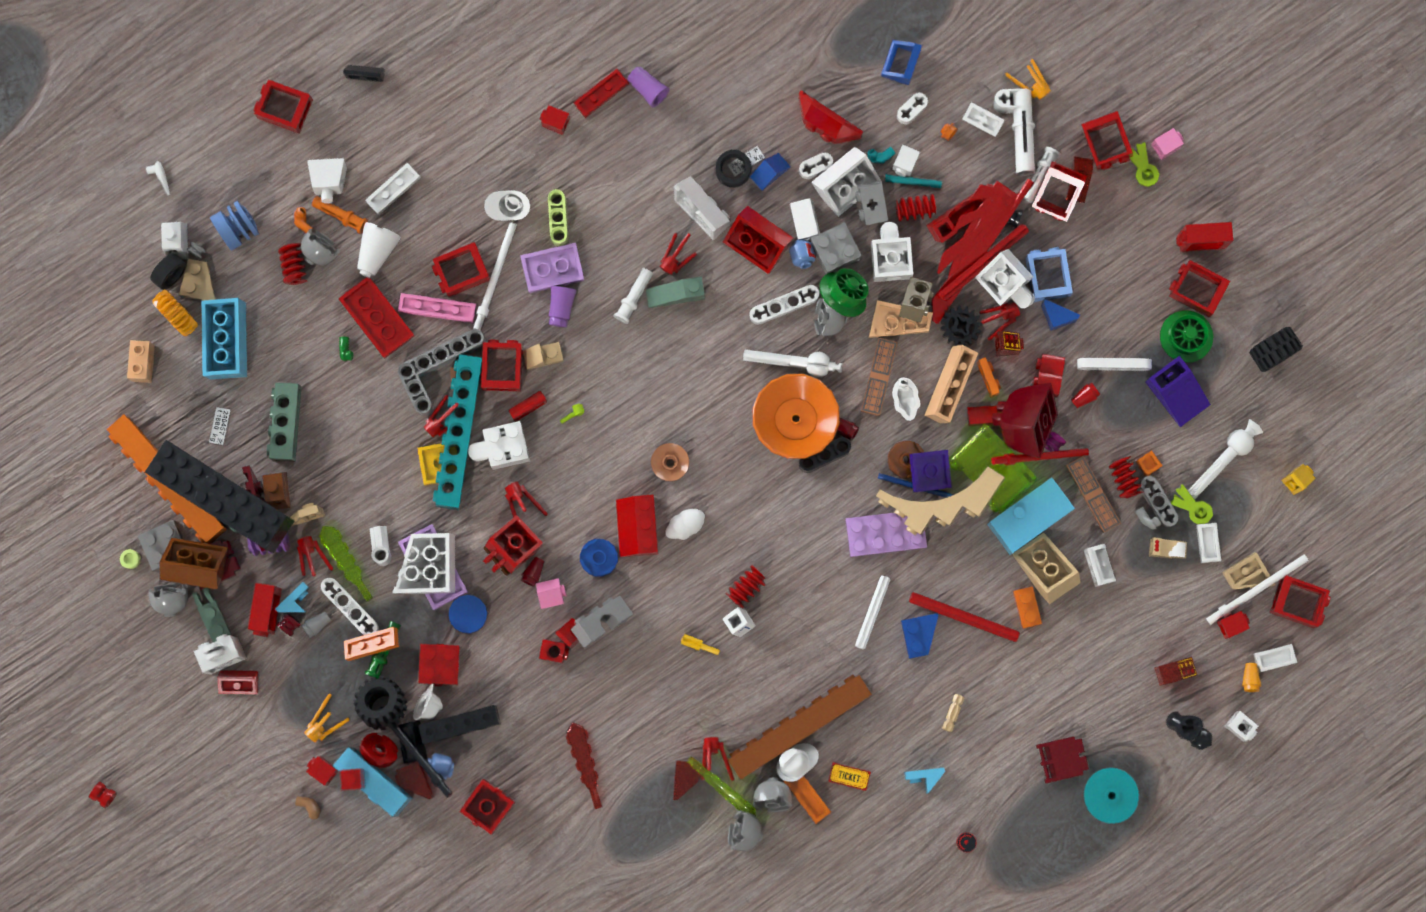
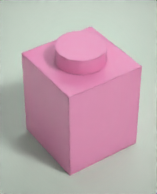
[1151,128,1184,160]
[536,578,566,609]

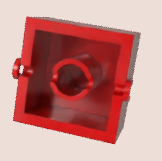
[418,644,460,687]
[459,779,516,834]

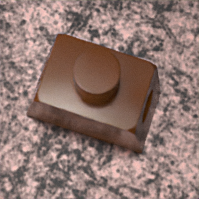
[263,472,291,510]

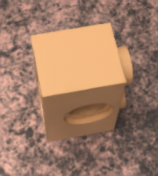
[127,340,155,383]

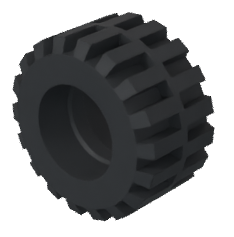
[1249,327,1303,372]
[354,676,407,730]

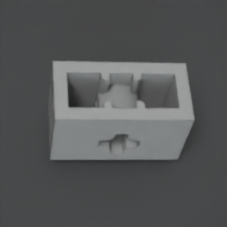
[855,181,888,225]

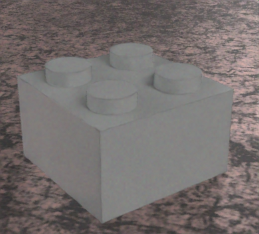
[810,222,862,275]

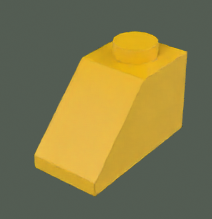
[1281,464,1316,495]

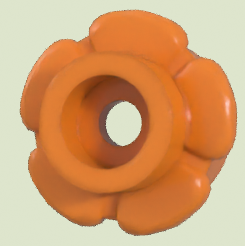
[941,123,958,141]

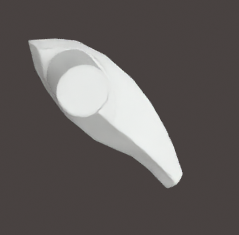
[146,161,170,195]

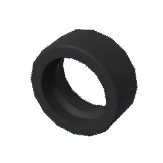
[716,150,751,188]
[150,253,186,290]

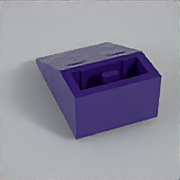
[1145,356,1211,427]

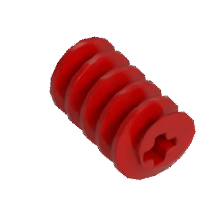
[896,194,936,222]
[278,243,308,285]
[1109,456,1144,499]
[724,565,766,608]

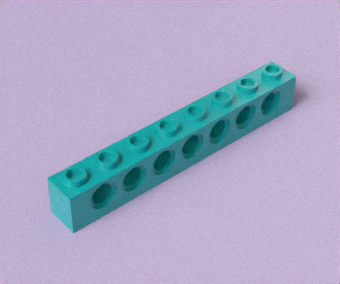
[433,354,482,510]

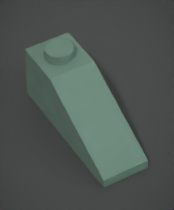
[646,276,705,308]

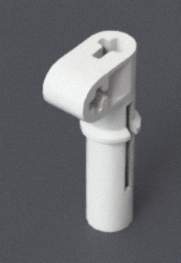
[993,89,1035,176]

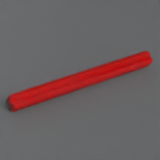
[939,224,1029,301]
[909,592,1020,642]

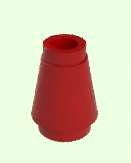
[1071,383,1100,409]

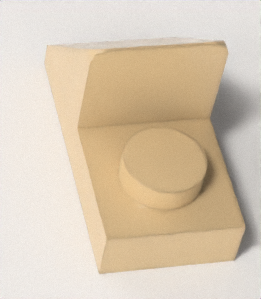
[522,342,564,370]

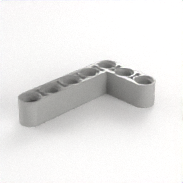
[398,329,486,416]

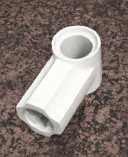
[370,526,392,566]

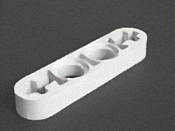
[750,285,820,324]
[1077,358,1152,371]
[321,578,379,635]

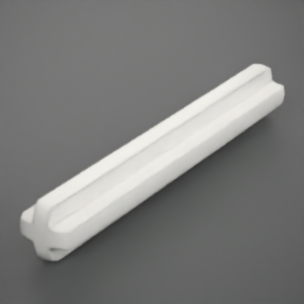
[855,576,890,649]

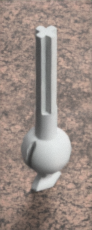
[743,349,843,378]
[1188,419,1263,500]

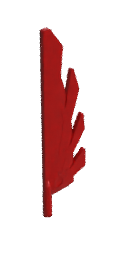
[932,179,1034,324]

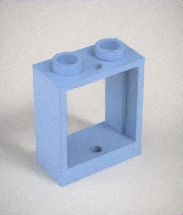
[1025,247,1073,302]

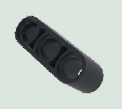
[799,437,851,473]

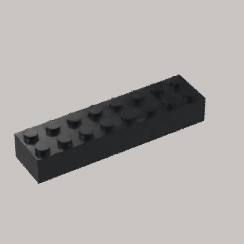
[145,440,295,554]

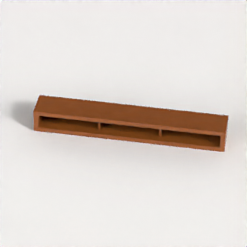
[728,674,872,780]

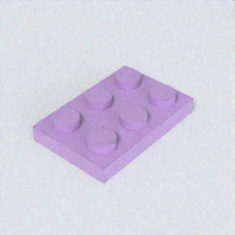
[520,243,584,293]

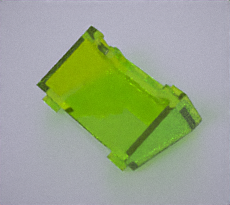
[949,424,1037,514]

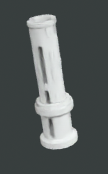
[1023,147,1061,203]
[613,268,653,324]

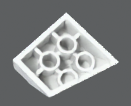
[673,176,730,241]
[393,533,455,594]

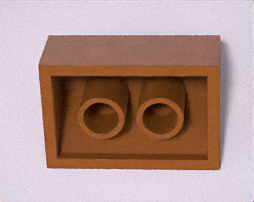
[159,538,228,589]

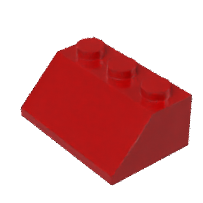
[723,206,793,274]
[616,495,658,557]

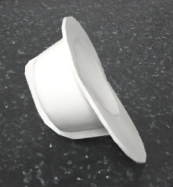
[484,191,530,221]
[413,684,443,720]
[776,743,819,782]

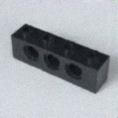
[418,705,501,744]

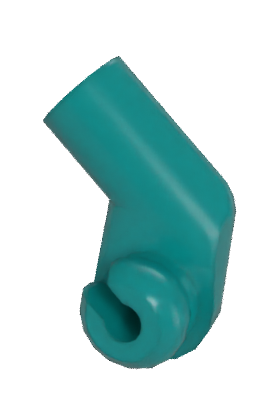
[867,147,896,164]

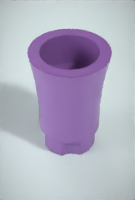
[627,67,670,108]
[549,286,577,328]

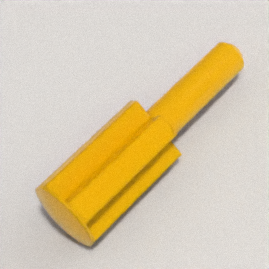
[681,634,720,655]

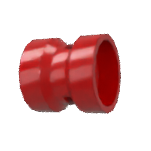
[89,782,117,809]

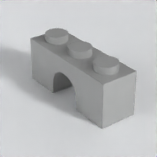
[571,596,633,648]

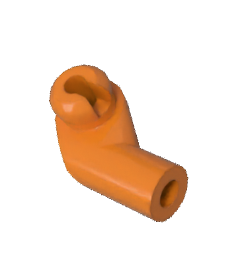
[294,207,313,234]

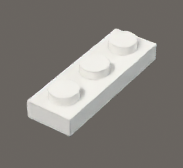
[365,163,421,215]

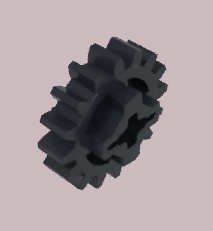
[940,306,982,346]

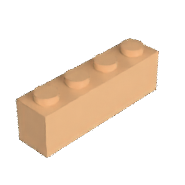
[925,345,978,423]

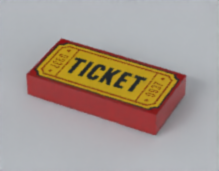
[828,763,871,791]

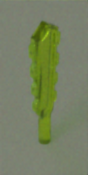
[319,526,373,602]
[687,756,756,817]

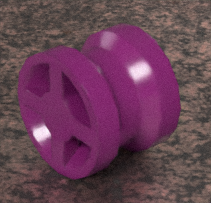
[1045,431,1066,452]

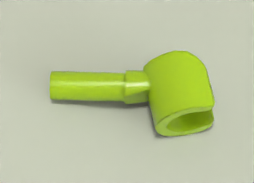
[560,403,584,424]

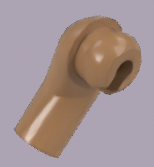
[295,796,321,820]

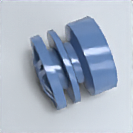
[210,200,259,251]

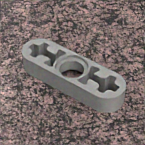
[1139,476,1178,527]

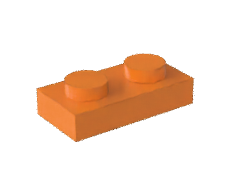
[977,357,1001,398]
[1013,586,1042,629]

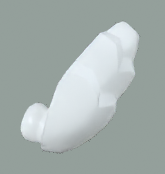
[892,377,920,421]
[665,509,705,540]

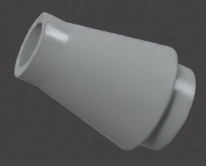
[301,611,331,638]

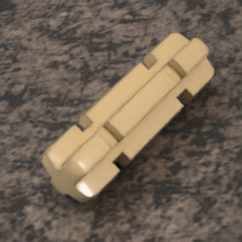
[942,694,964,732]

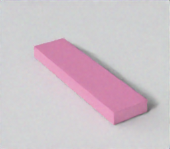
[398,293,476,323]

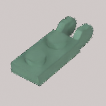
[192,588,232,643]

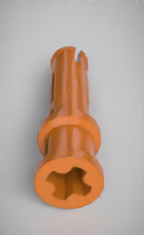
[312,196,368,234]

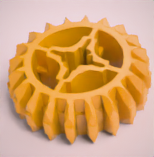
[152,290,198,336]

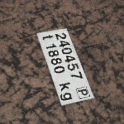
[728,146,765,176]
[209,407,230,445]

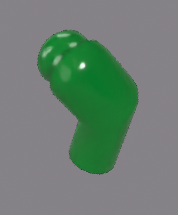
[339,337,354,362]

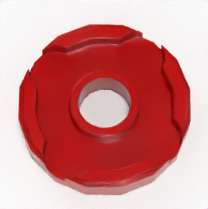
[359,733,398,768]

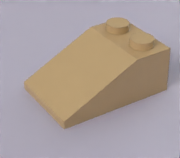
[1013,533,1081,604]

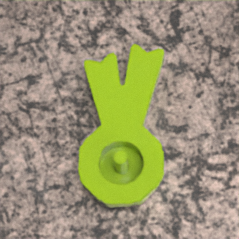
[1130,142,1159,187]
[1171,484,1213,524]

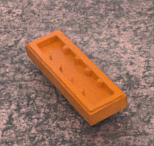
[783,776,831,824]

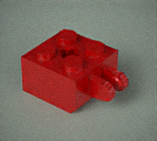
[483,515,543,574]

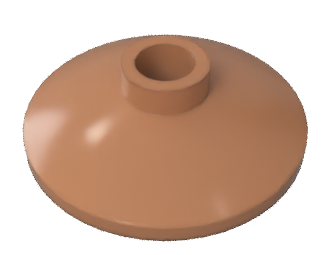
[651,443,689,481]

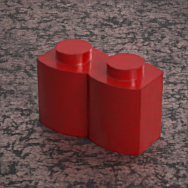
[1032,354,1065,397]

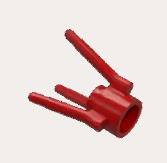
[659,233,697,275]
[979,302,1020,340]
[424,395,459,438]
[505,481,548,518]
[297,536,333,577]
[701,737,734,781]

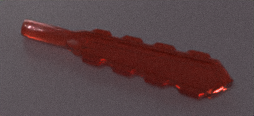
[566,722,602,809]

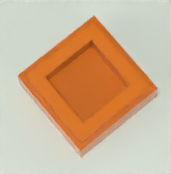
[1135,450,1163,476]

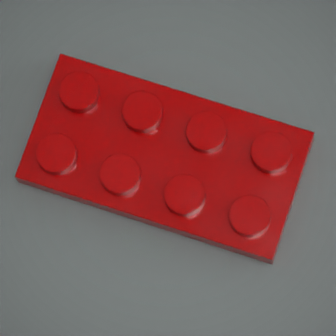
[338,277,415,359]

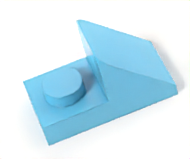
[275,582,309,613]
[904,768,945,793]

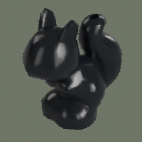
[1166,711,1212,750]

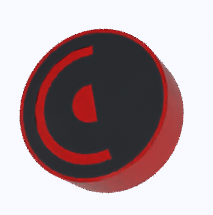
[956,833,977,853]

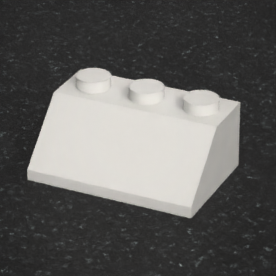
[812,147,882,217]

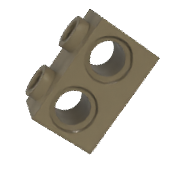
[899,277,934,323]

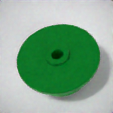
[820,268,869,317]
[1160,310,1213,363]

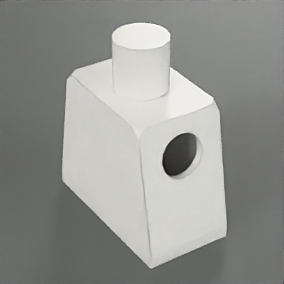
[308,158,347,203]
[161,222,188,260]

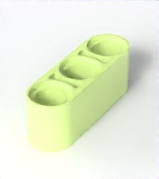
[548,189,568,247]

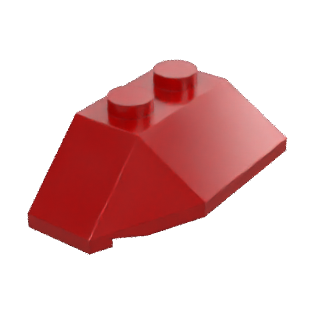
[798,90,864,144]

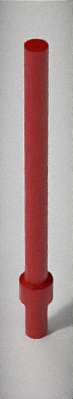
[991,448,1089,466]

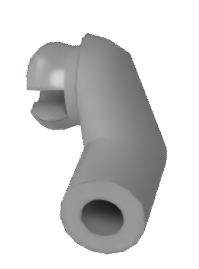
[1135,507,1161,530]

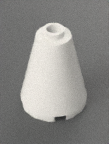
[357,222,400,278]

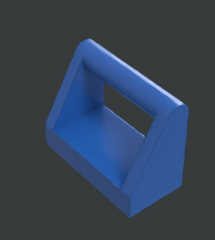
[881,40,922,85]

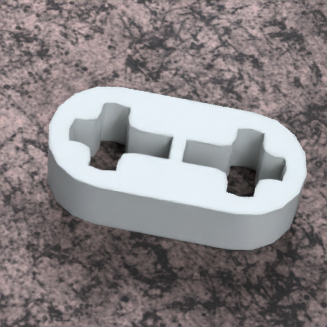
[897,93,928,124]
[799,153,833,179]

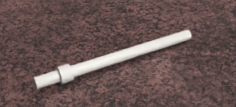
[473,223,517,330]
[1206,555,1309,625]

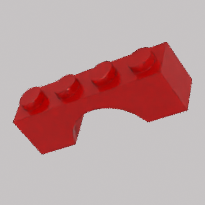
[926,184,993,243]

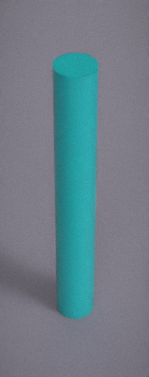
[885,174,942,189]

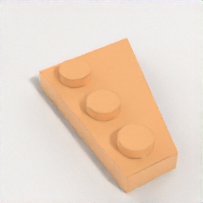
[869,300,933,338]

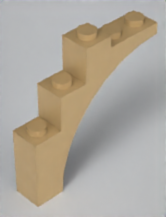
[876,467,1005,536]

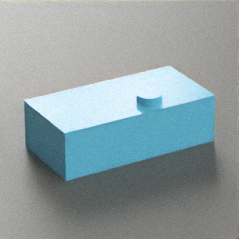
[201,298,247,380]
[987,477,1075,555]
[333,747,413,817]

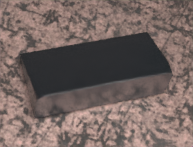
[343,65,384,82]
[398,721,427,764]

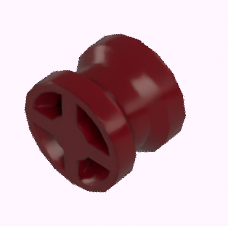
[277,613,301,637]

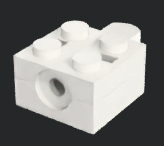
[871,222,913,282]
[975,249,1035,308]
[468,421,530,470]
[194,634,247,675]

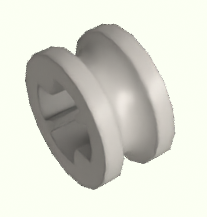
[186,242,206,259]

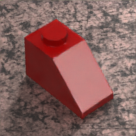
[555,618,579,649]

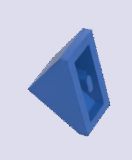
[750,153,791,191]
[1041,299,1080,331]

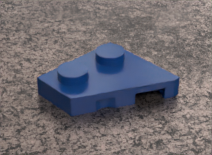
[901,613,938,659]

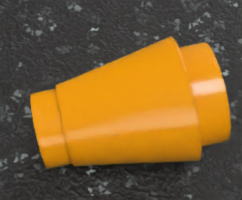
[1242,663,1262,692]

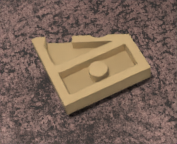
[179,259,216,301]
[290,503,325,527]
[1222,552,1275,589]

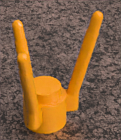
[1005,59,1051,100]
[304,694,350,742]

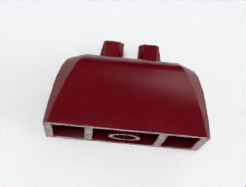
[992,383,1058,458]

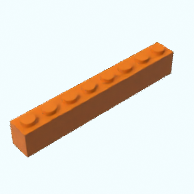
[106,414,227,544]

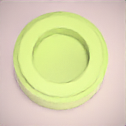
[120,549,141,569]

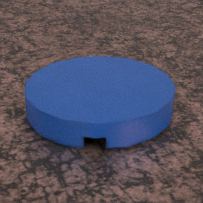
[580,539,618,577]
[449,595,488,634]

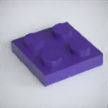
[909,450,952,492]

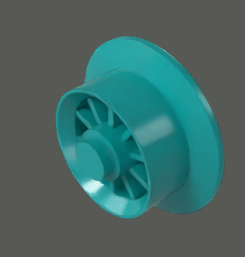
[1084,768,1139,824]

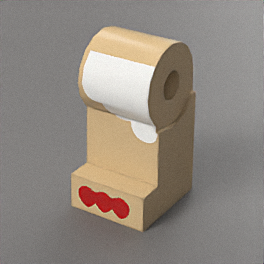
[1149,537,1187,559]

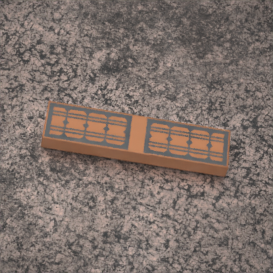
[861,338,898,416]
[1066,456,1121,533]

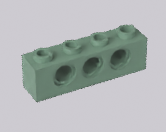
[267,382,302,462]

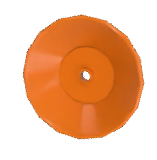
[752,374,840,459]

